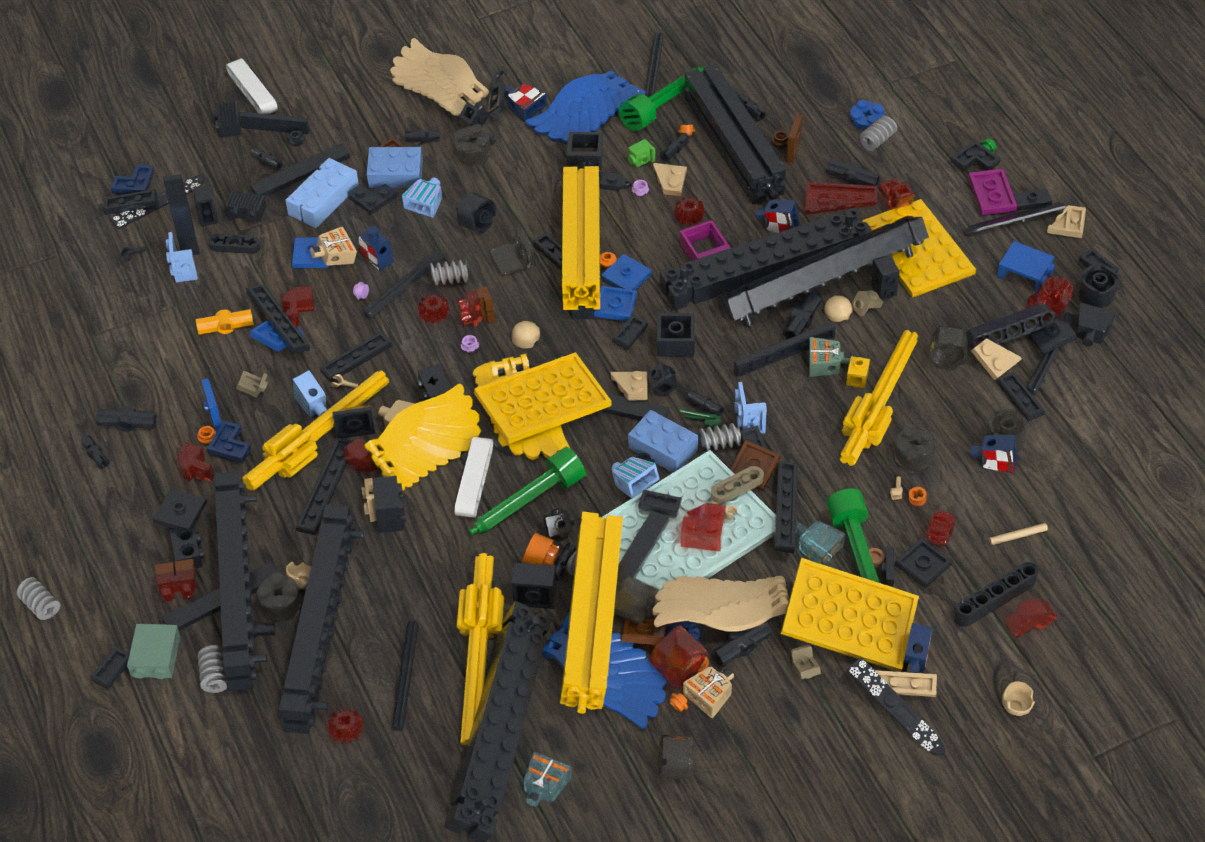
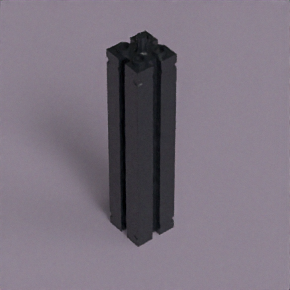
[685,64,786,205]

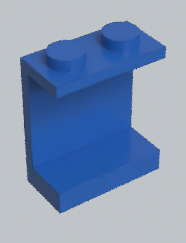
[997,241,1055,292]

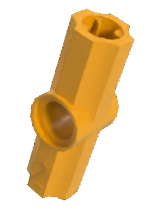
[196,309,254,335]

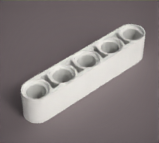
[226,58,278,114]
[455,437,493,518]

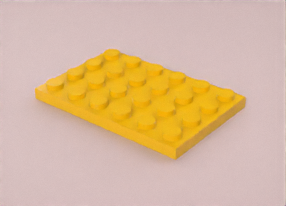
[862,199,976,298]
[474,352,611,444]
[781,558,919,672]

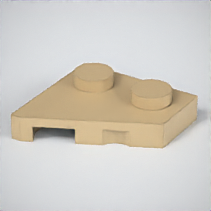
[653,163,687,196]
[1047,205,1086,238]
[971,339,1022,380]
[611,371,647,400]
[362,478,377,522]

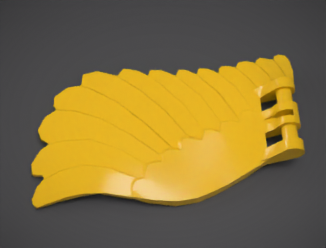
[473,354,570,460]
[364,384,481,491]

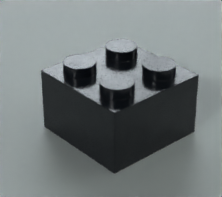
[657,313,695,356]
[373,475,406,533]
[512,563,557,609]

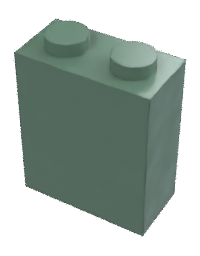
[127,624,181,679]

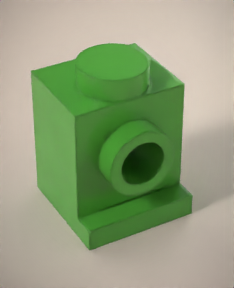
[627,139,655,168]

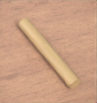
[989,523,1048,546]

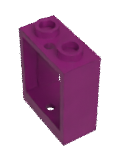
[680,220,731,261]

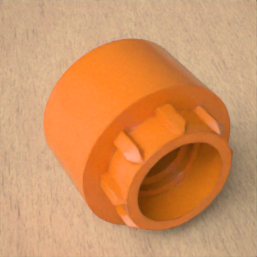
[522,533,559,566]

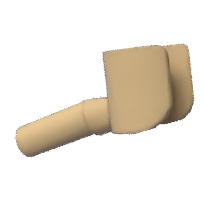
[330,375,358,388]
[890,476,903,500]
[711,501,737,520]

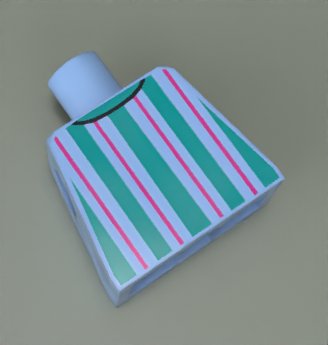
[402,178,442,218]
[293,371,328,417]
[612,457,659,499]

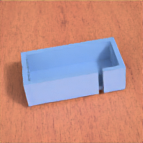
[286,158,359,228]

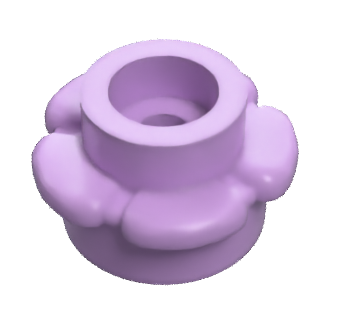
[632,180,649,196]
[353,282,369,300]
[461,335,479,352]

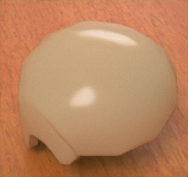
[824,296,852,322]
[511,321,540,349]
[286,562,311,590]
[1002,681,1035,716]

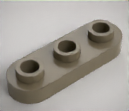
[711,466,764,503]

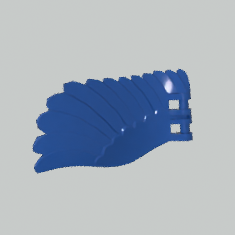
[525,71,646,143]
[542,613,667,729]

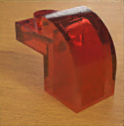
[880,178,915,210]
[282,285,314,326]
[1026,289,1069,316]
[343,437,382,472]
[177,442,214,482]
[1005,598,1057,638]

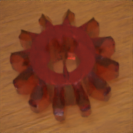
[674,197,705,226]
[1042,275,1074,306]
[418,293,449,324]
[927,510,956,545]
[328,707,364,745]

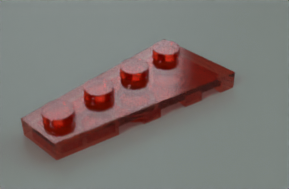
[805,182,878,215]

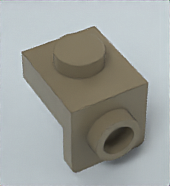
[851,290,884,316]
[236,371,268,398]
[791,645,821,679]

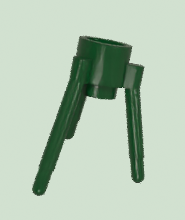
[678,409,721,437]

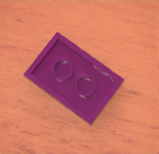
[968,169,1017,215]

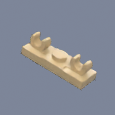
[874,670,937,697]

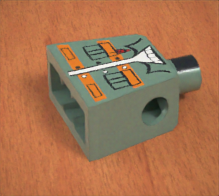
[809,337,851,377]

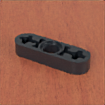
[208,234,260,254]

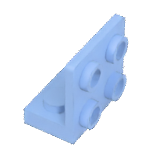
[166,232,198,282]
[734,382,767,433]

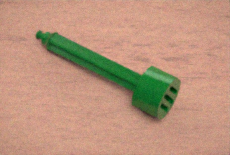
[619,66,705,131]
[468,446,586,536]
[826,488,880,583]

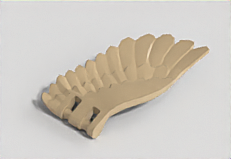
[390,38,489,116]
[652,576,789,632]

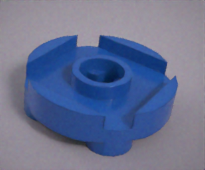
[850,100,885,130]

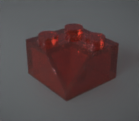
[681,503,726,551]
[648,625,708,688]

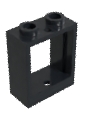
[566,132,603,170]

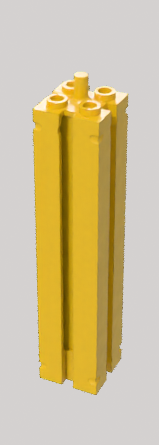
[562,166,600,310]
[560,512,623,714]

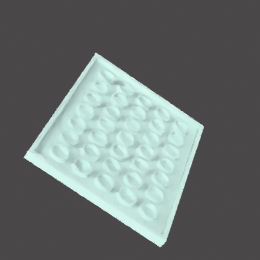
[602,450,775,605]

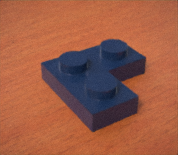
[111,165,155,194]
[207,420,251,463]

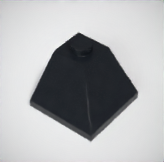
[332,404,375,438]

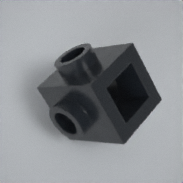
[459,101,490,128]
[648,363,678,397]
[542,508,574,538]

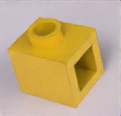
[846,356,870,388]

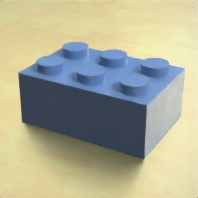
[367,147,423,188]
[628,410,698,473]

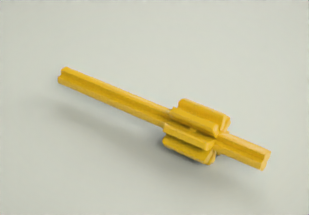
[840,330,918,466]
[242,371,389,491]
[456,553,504,745]

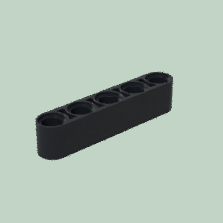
[965,304,1056,349]
[955,562,1039,627]

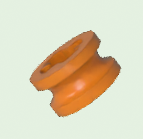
[909,487,927,506]

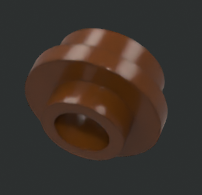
[772,131,788,147]

